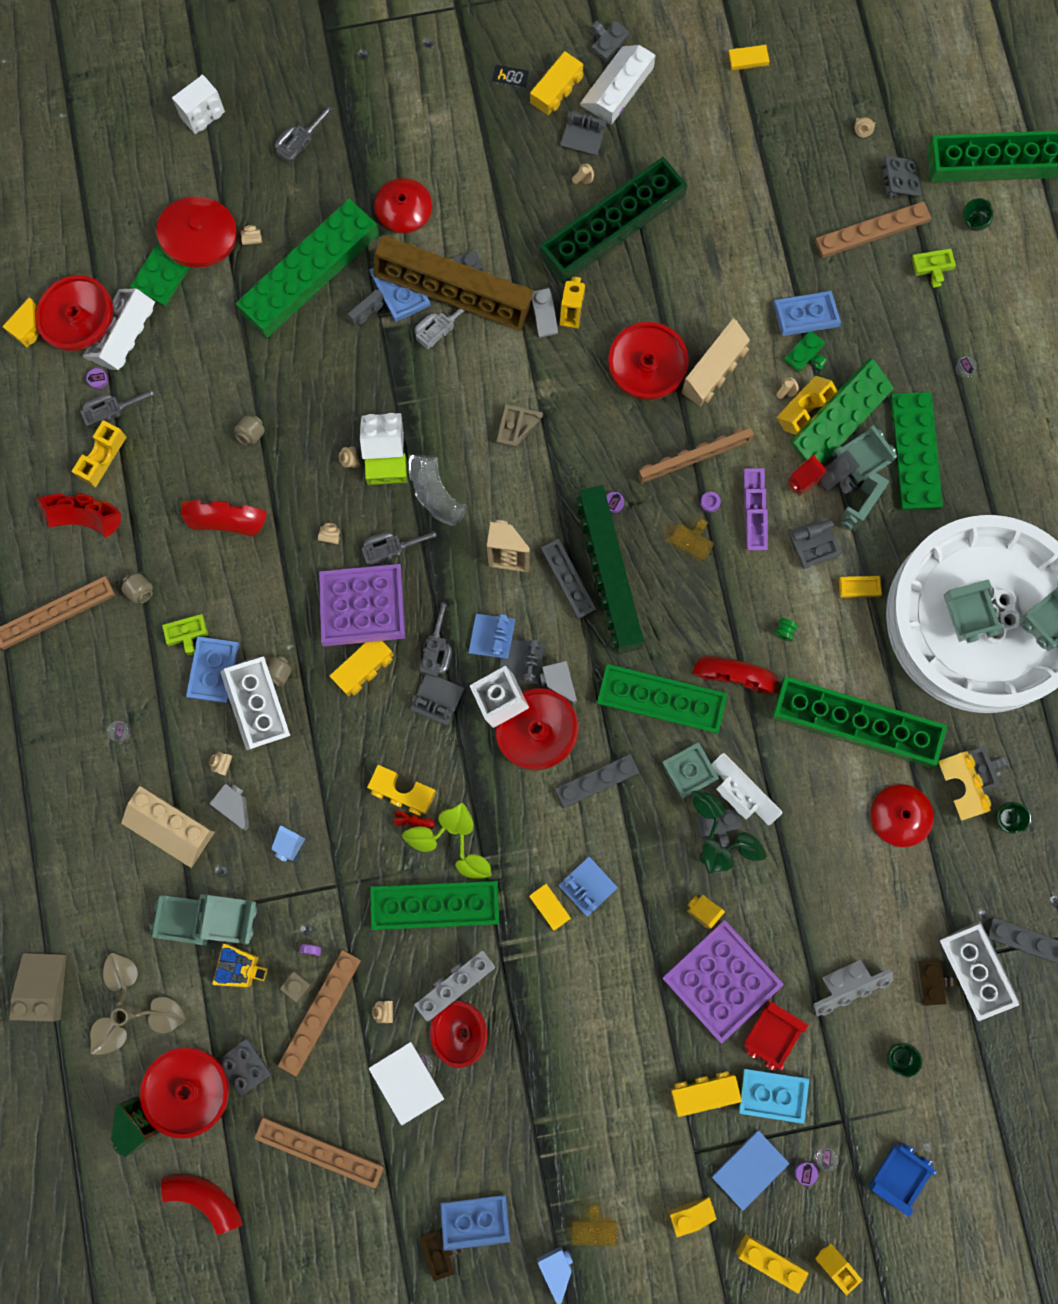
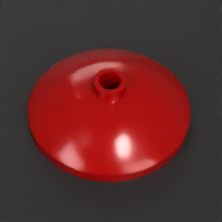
[374,178,432,234]
[870,784,934,847]
[430,1001,487,1068]

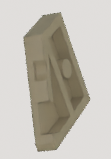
[496,404,543,448]

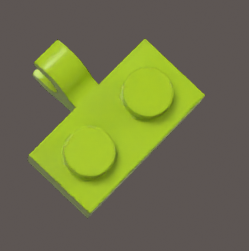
[911,249,956,288]
[162,614,208,656]

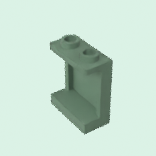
[831,425,897,487]
[838,470,890,532]
[943,580,1005,643]
[1019,587,1058,651]
[193,894,257,944]
[150,895,208,945]

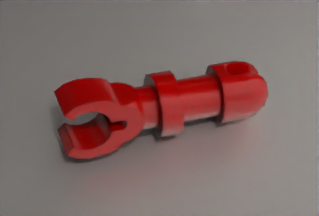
[393,811,435,830]

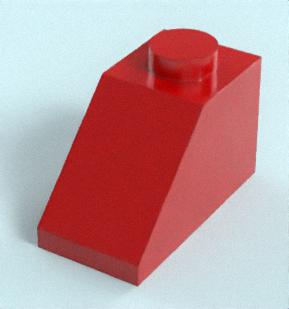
[788,455,827,496]

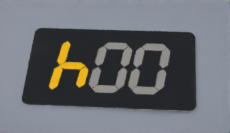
[492,65,529,87]

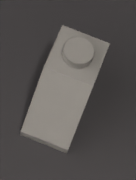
[531,288,558,338]
[539,661,577,705]
[210,784,249,831]

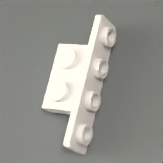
[711,753,783,825]

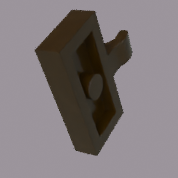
[918,960,961,1006]
[419,1228,465,1282]

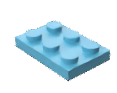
[738,1068,809,1124]

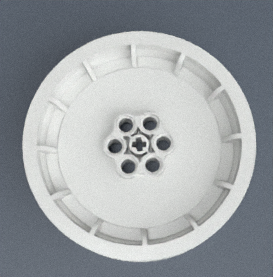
[886,515,1058,713]

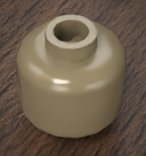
[234,415,265,446]
[121,573,153,603]
[266,656,292,688]

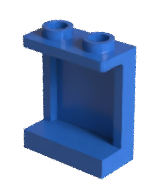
[867,1142,937,1217]

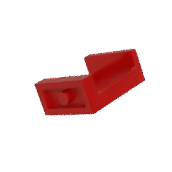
[742,1001,809,1071]

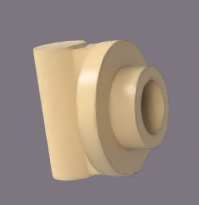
[855,117,876,137]
[572,164,594,184]
[241,225,262,245]
[776,377,799,399]
[339,446,360,468]
[318,523,340,544]
[209,752,233,776]
[372,1001,393,1023]

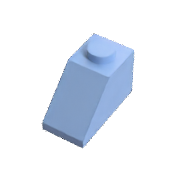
[272,826,306,862]
[537,1246,573,1304]

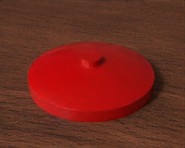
[157,197,237,268]
[35,275,113,351]
[608,322,688,400]
[496,688,579,771]
[140,1047,229,1139]

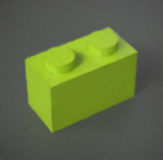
[365,454,408,485]

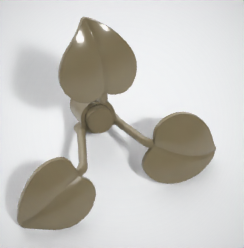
[90,953,186,1055]

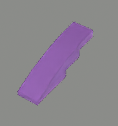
[743,468,768,550]

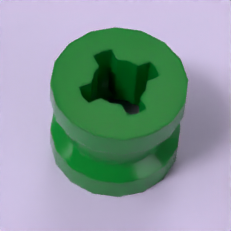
[773,618,799,642]

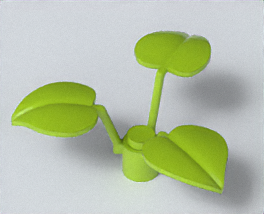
[402,802,492,879]

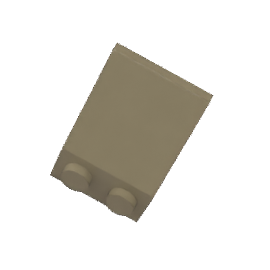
[9,953,66,1021]

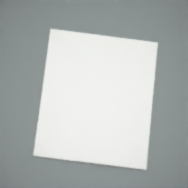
[368,1042,444,1126]

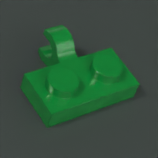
[784,331,827,373]

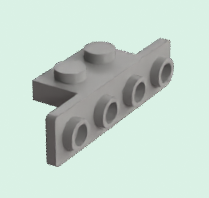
[415,951,495,1021]
[813,960,893,1016]

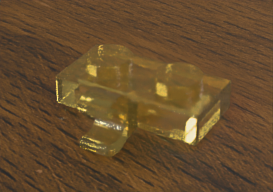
[669,519,714,562]
[572,1204,617,1246]

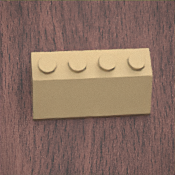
[682,318,750,407]
[487,520,530,573]
[121,786,215,868]

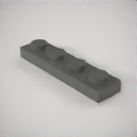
[541,539,596,620]
[555,754,639,808]
[987,918,1058,964]

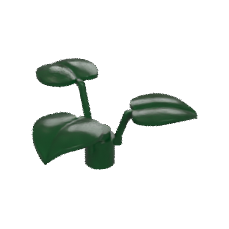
[691,791,767,874]

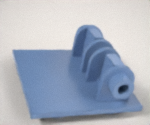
[469,614,516,659]
[558,857,618,917]

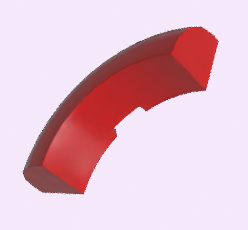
[37,493,121,538]
[181,500,267,537]
[693,656,779,694]
[161,1174,243,1235]

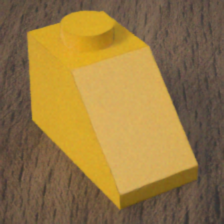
[3,298,40,348]
[687,895,725,928]
[668,1197,716,1237]
[815,1244,863,1296]

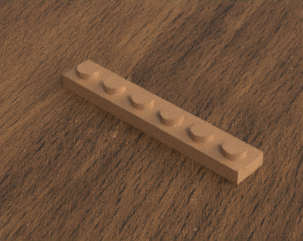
[815,202,931,258]
[638,428,754,484]
[0,576,116,650]
[278,950,362,1077]
[254,1117,385,1189]

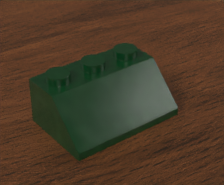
[111,1097,160,1158]

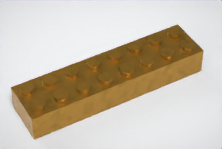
[373,235,534,331]

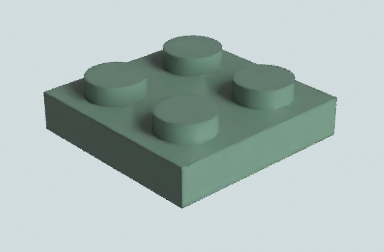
[662,742,719,799]

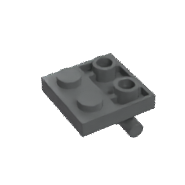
[787,517,842,570]

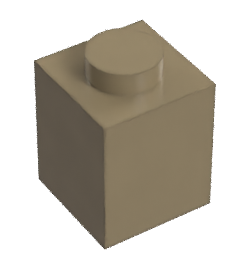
[280,971,314,1003]

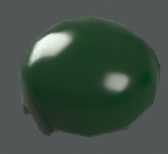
[963,198,994,231]
[995,802,1031,834]
[887,1042,922,1078]

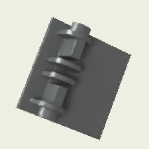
[560,111,608,156]
[882,156,922,199]
[499,639,545,684]
[410,675,465,726]
[218,1038,272,1097]

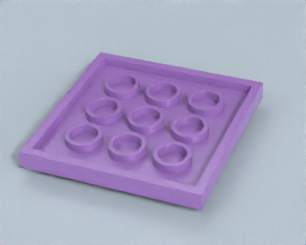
[319,564,405,646]
[662,920,784,1044]

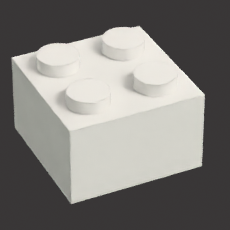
[172,75,225,134]
[360,413,404,459]
[470,666,529,728]

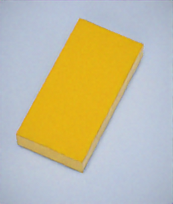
[728,45,770,71]
[839,576,882,598]
[529,884,571,931]

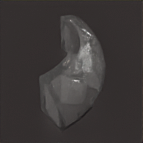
[408,454,467,526]

